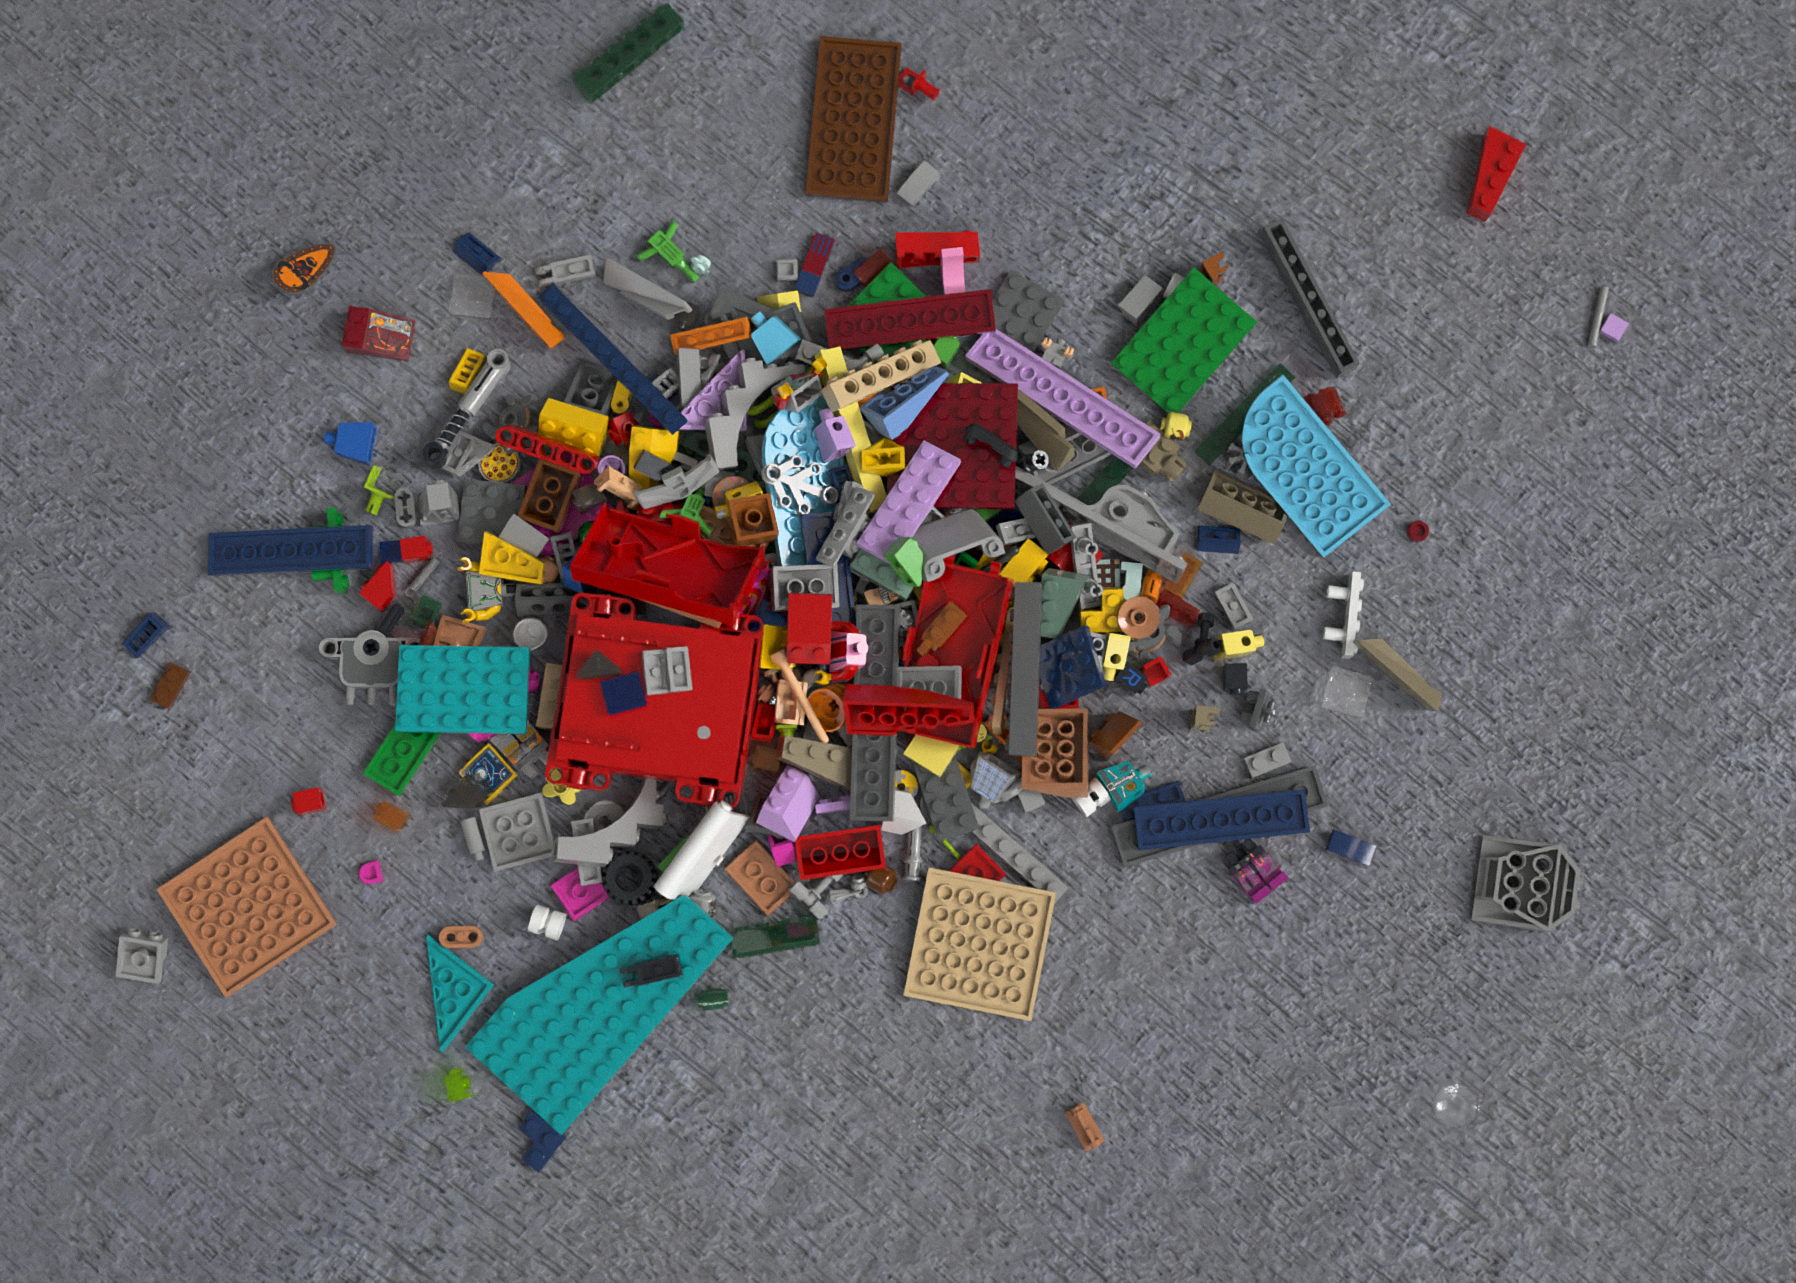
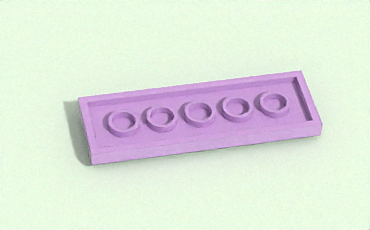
[856,441,961,564]

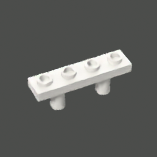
[1323,572,1364,659]

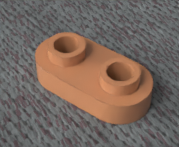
[439,926,484,948]

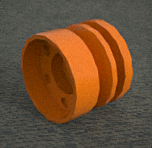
[807,682,851,732]

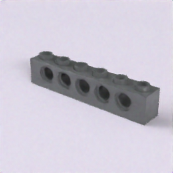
[515,583,646,617]

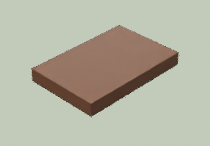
[724,840,794,916]

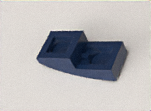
[1326,830,1376,866]

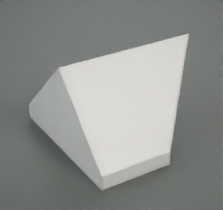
[881,790,927,835]

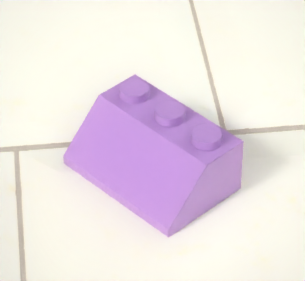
[756,765,820,842]

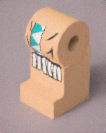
[864,587,902,605]

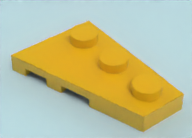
[479,531,546,584]

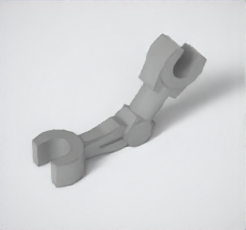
[701,354,725,388]

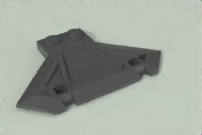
[710,287,811,401]

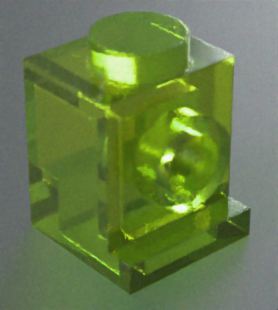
[444,1068,474,1102]

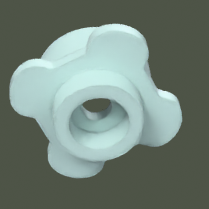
[690,255,711,275]

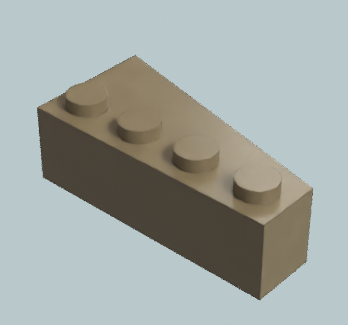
[776,736,852,793]

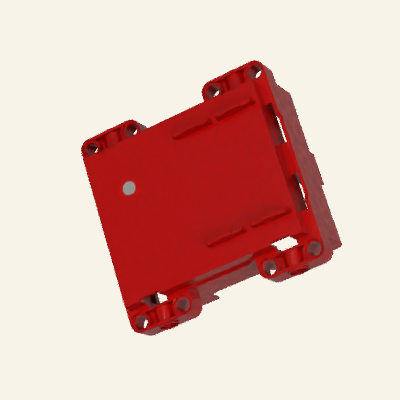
[545,593,763,808]

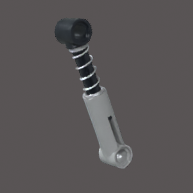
[423,349,511,469]

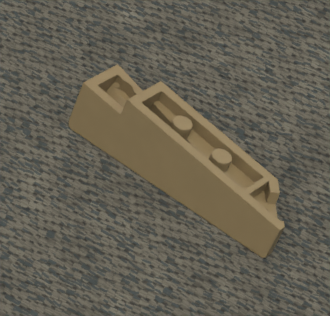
[1017,389,1075,471]
[1353,638,1442,711]

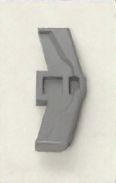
[633,453,719,509]

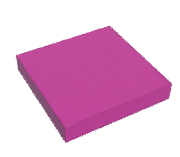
[550,867,610,922]

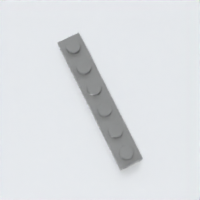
[971,803,1068,904]

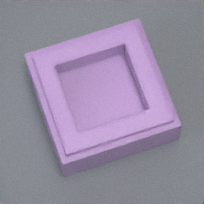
[1599,313,1629,342]

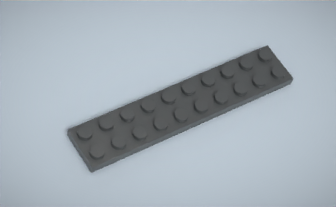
[850,605,900,822]
[1111,765,1328,868]

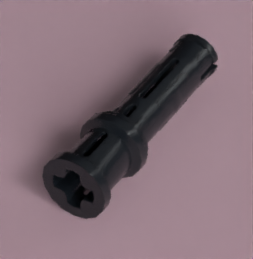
[1016,450,1049,472]

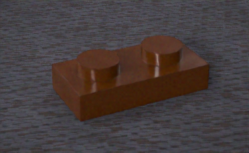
[149,662,191,710]

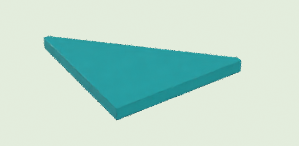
[426,935,495,1053]

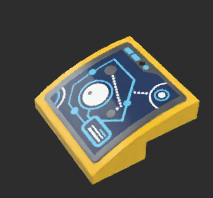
[459,743,518,805]

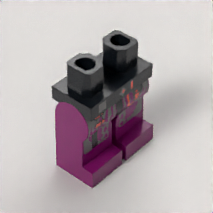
[1224,839,1288,904]

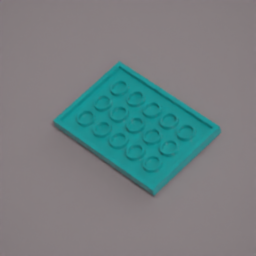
[395,645,530,734]

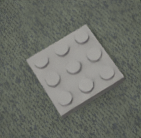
[479,793,554,872]

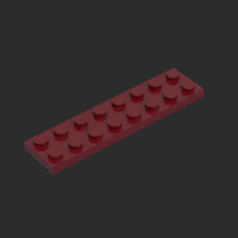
[824,289,996,350]

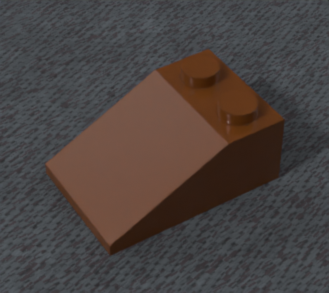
[1088,711,1142,761]

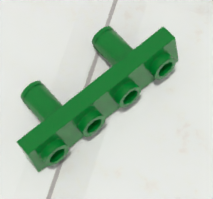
[308,508,350,595]

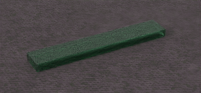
[1195,363,1296,466]

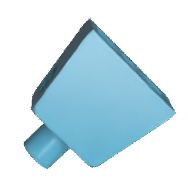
[751,312,801,365]

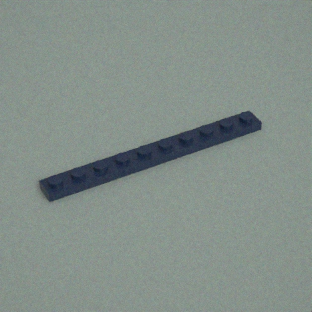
[538,284,688,435]

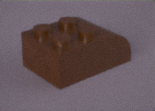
[517,459,582,533]

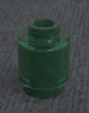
[697,987,729,1011]

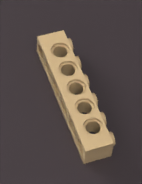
[821,340,941,413]

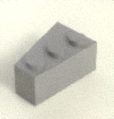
[417,480,460,526]

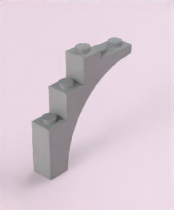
[704,358,805,471]
[552,778,666,867]

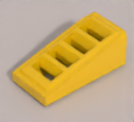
[449,348,486,394]

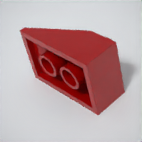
[787,593,832,664]

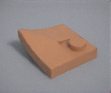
[433,615,487,646]

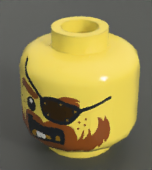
[1160,412,1192,441]

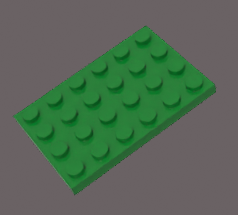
[1111,268,1257,413]

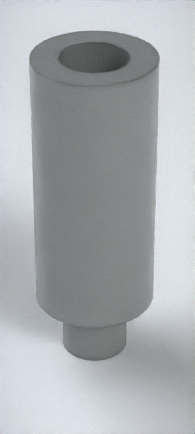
[460,817,485,861]

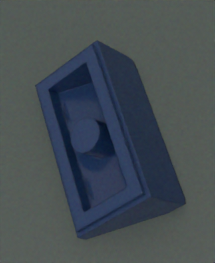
[453,232,500,275]
[1197,525,1241,554]

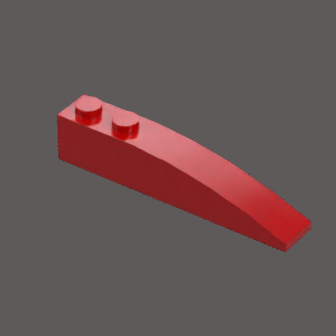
[843,684,975,736]

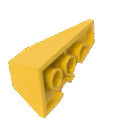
[629,426,679,511]

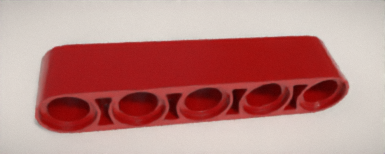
[495,424,599,474]

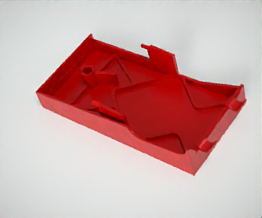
[570,503,770,626]
[902,554,1014,748]

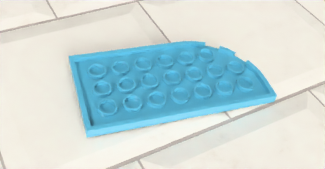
[1242,374,1391,557]
[762,394,845,566]

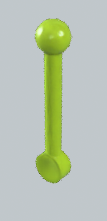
[929,824,962,860]

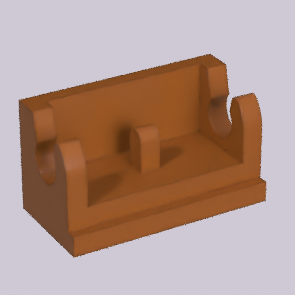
[1198,251,1228,285]

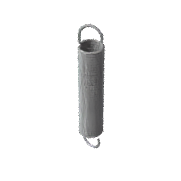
[406,552,443,596]

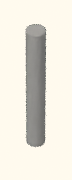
[1588,286,1609,348]

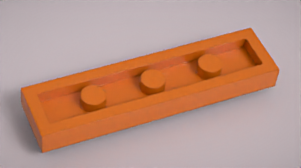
[670,317,752,355]

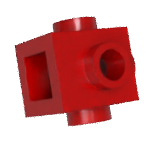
[607,411,639,447]

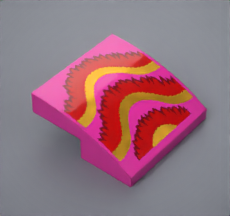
[740,567,770,615]

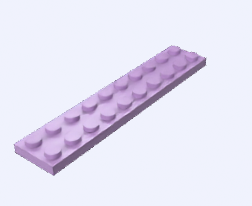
[965,329,1160,469]

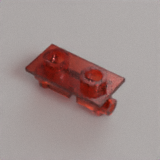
[1155,590,1200,628]

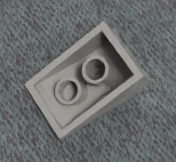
[770,564,840,612]

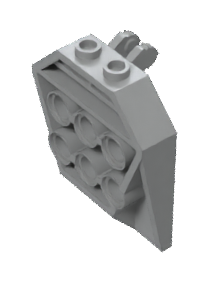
[1471,835,1584,932]

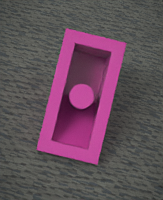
[767,834,797,867]

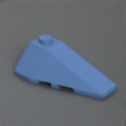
[859,366,949,440]

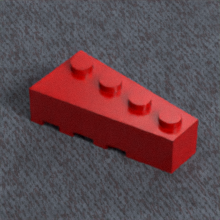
[1467,126,1526,222]
[895,230,980,269]

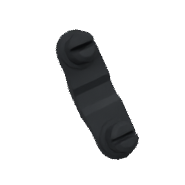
[963,422,1018,468]

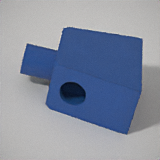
[324,422,377,466]

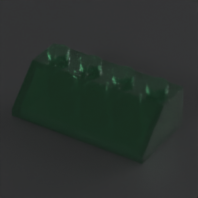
[731,915,821,959]

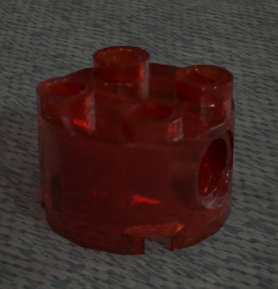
[1303,386,1347,426]

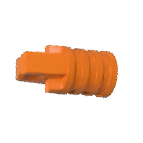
[1139,569,1162,603]

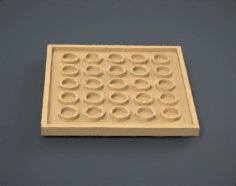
[904,867,1056,1021]

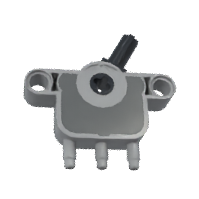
[319,604,426,705]

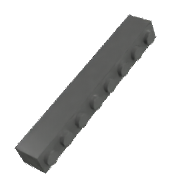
[1260,218,1360,379]
[1005,582,1042,757]

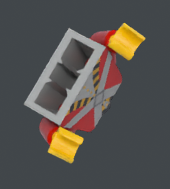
[771,356,828,413]

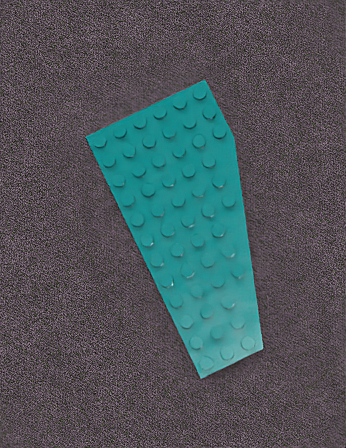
[465,894,734,1135]

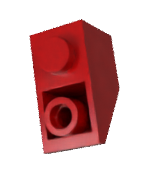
[359,561,396,612]

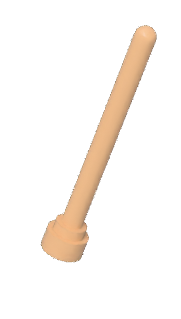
[770,648,829,743]

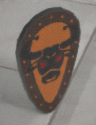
[272,243,336,295]

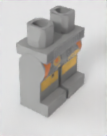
[490,719,549,779]

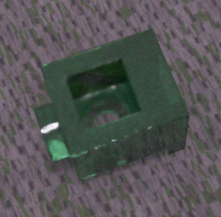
[411,594,442,629]

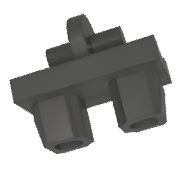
[1241,689,1279,731]

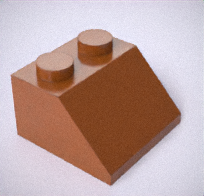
[728,493,779,546]

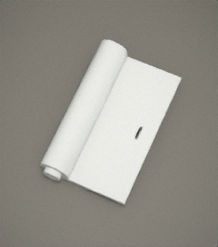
[654,800,750,899]

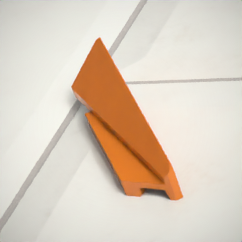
[482,271,566,351]

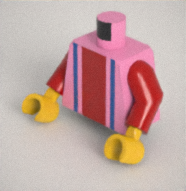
[815,620,868,685]

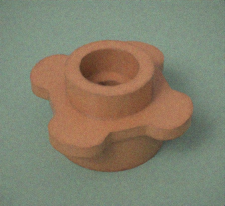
[757,683,776,704]

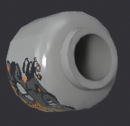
[690,890,717,918]

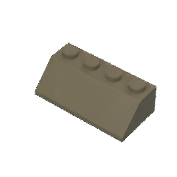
[1198,470,1288,544]

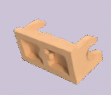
[594,466,642,509]
[774,680,808,725]

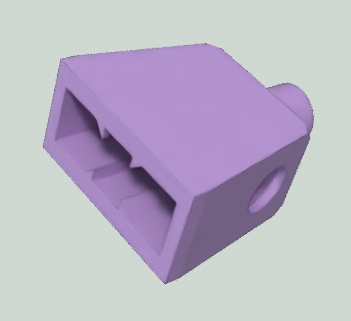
[815,408,856,462]

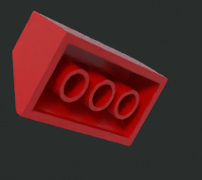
[795,825,886,880]

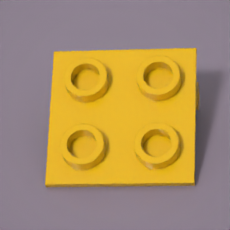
[759,624,795,671]

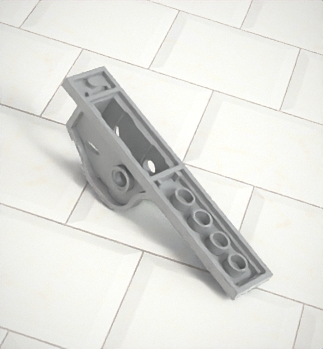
[1015,466,1188,584]

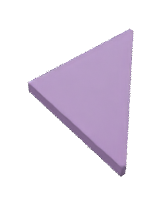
[679,350,747,431]

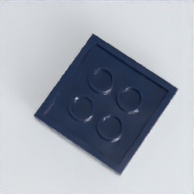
[1039,625,1107,709]

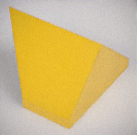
[861,437,905,477]

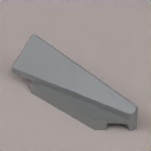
[603,257,692,320]

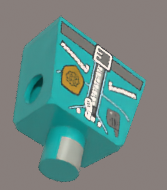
[1097,761,1151,813]

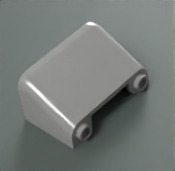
[912,509,1005,582]

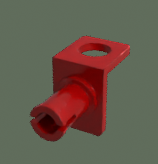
[898,68,940,101]

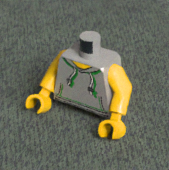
[457,557,516,624]

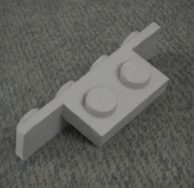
[816,487,875,567]

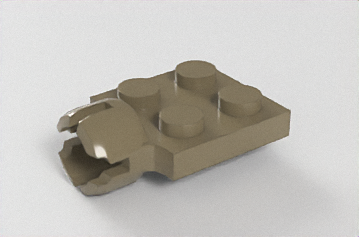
[1139,420,1187,482]

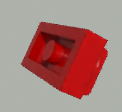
[751,703,776,742]

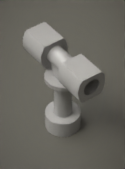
[846,344,891,395]
[787,875,842,920]

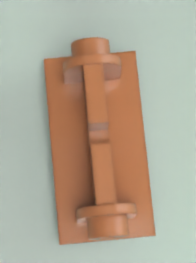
[1065,1102,1105,1152]

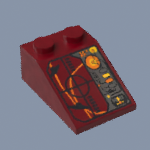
[342,306,416,362]

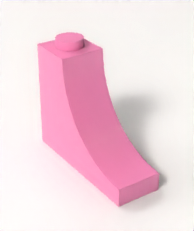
[940,247,965,295]

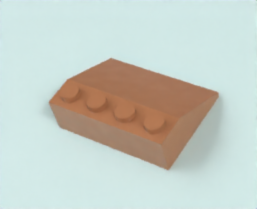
[1022,709,1089,798]

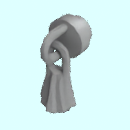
[826,874,868,905]

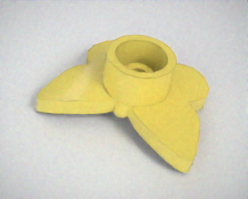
[542,769,581,805]

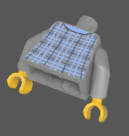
[970,741,1023,808]

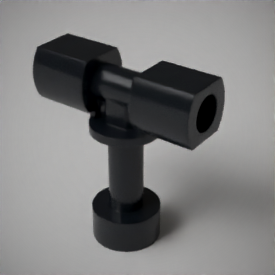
[1182,612,1222,666]

